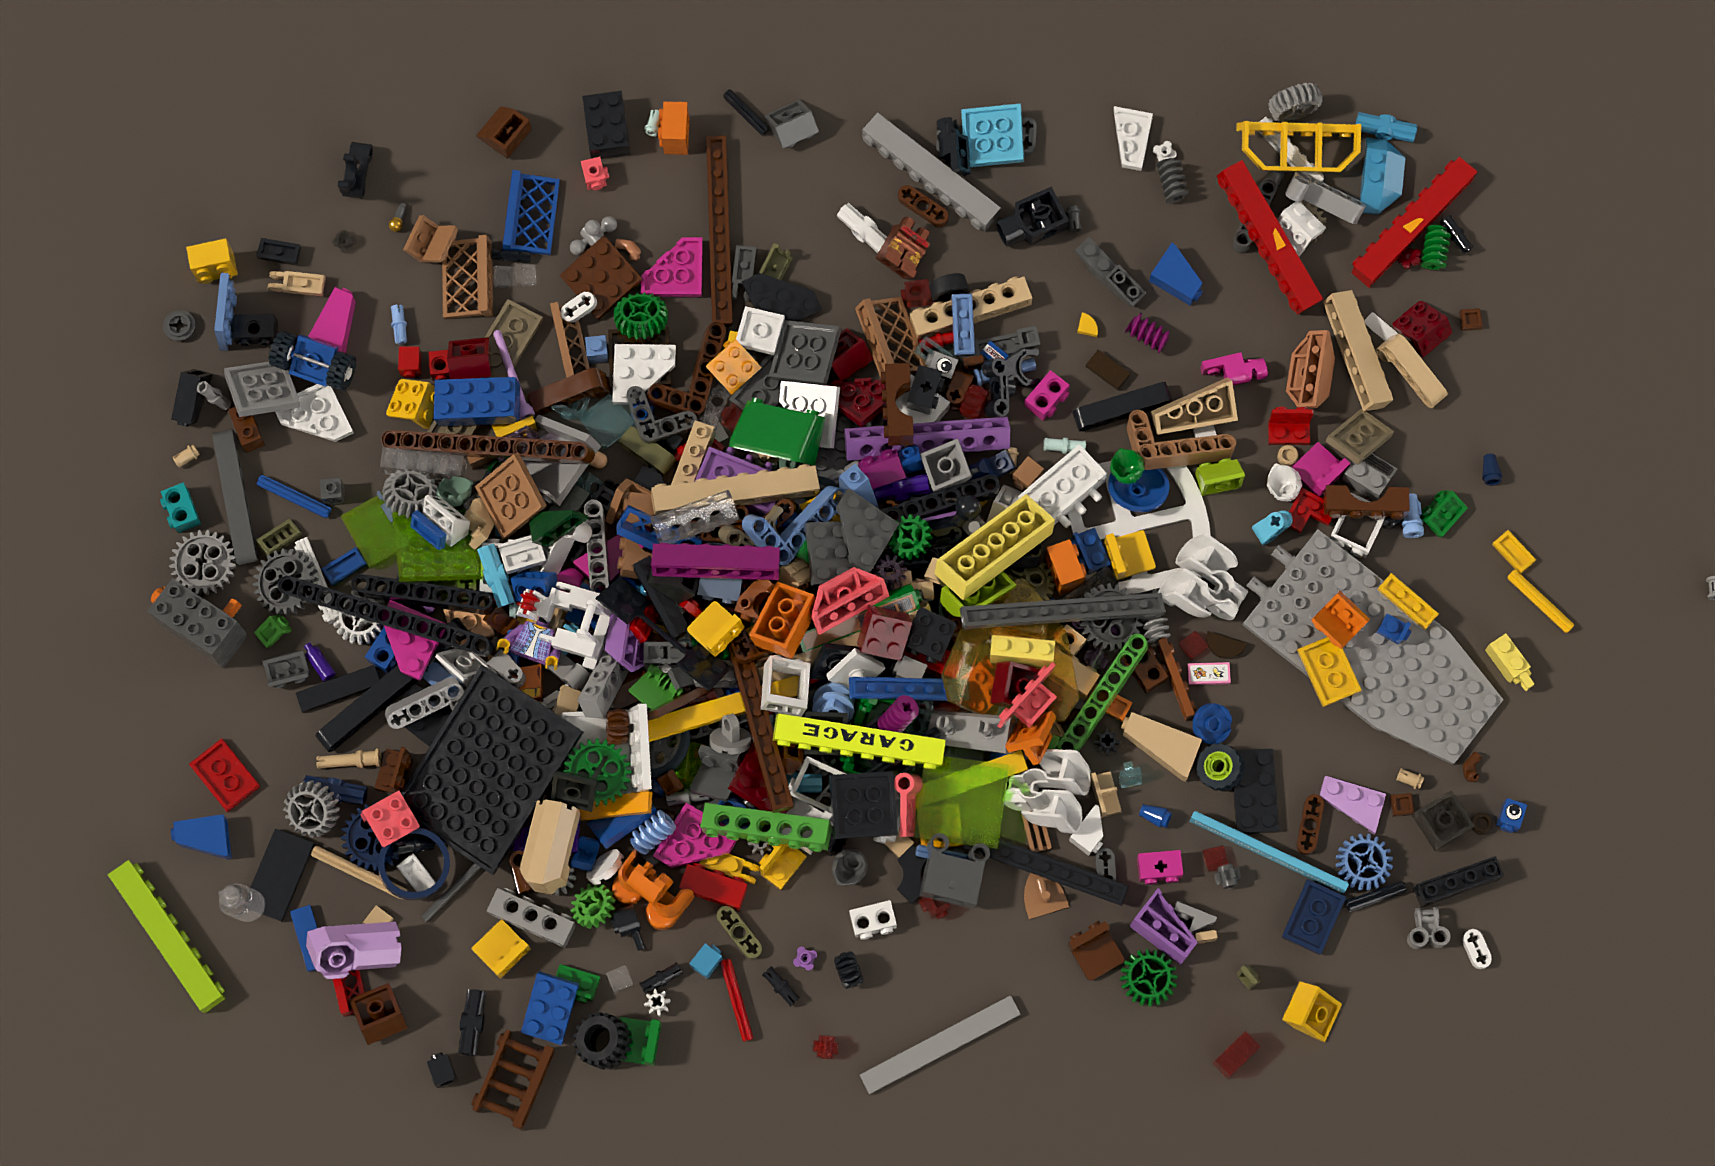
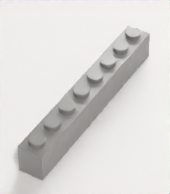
[862,113,1001,232]

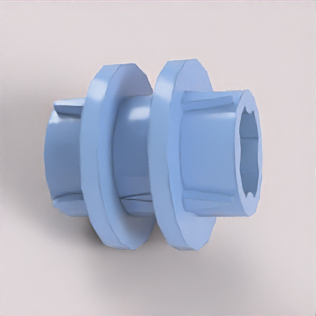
[812,682,855,723]

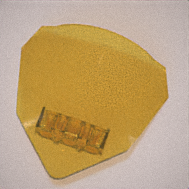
[941,578,1080,722]

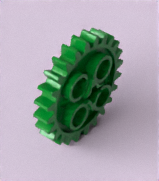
[563,738,632,807]

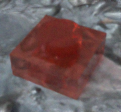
[1202,845,1228,872]

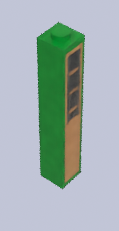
[799,583,922,653]

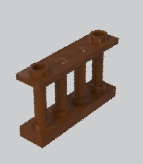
[471,1029,556,1131]

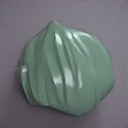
[436,476,474,507]

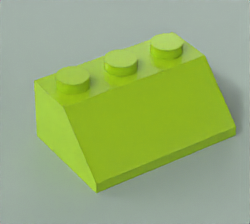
[940,571,1016,617]

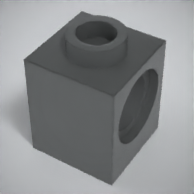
[320,478,345,506]

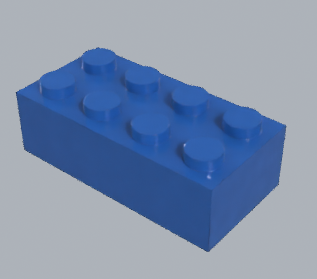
[434,377,520,426]

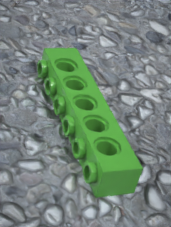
[700,803,832,852]

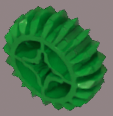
[614,292,668,340]
[1120,949,1178,1007]

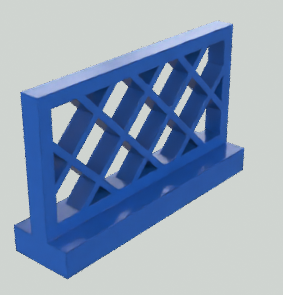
[502,170,560,256]

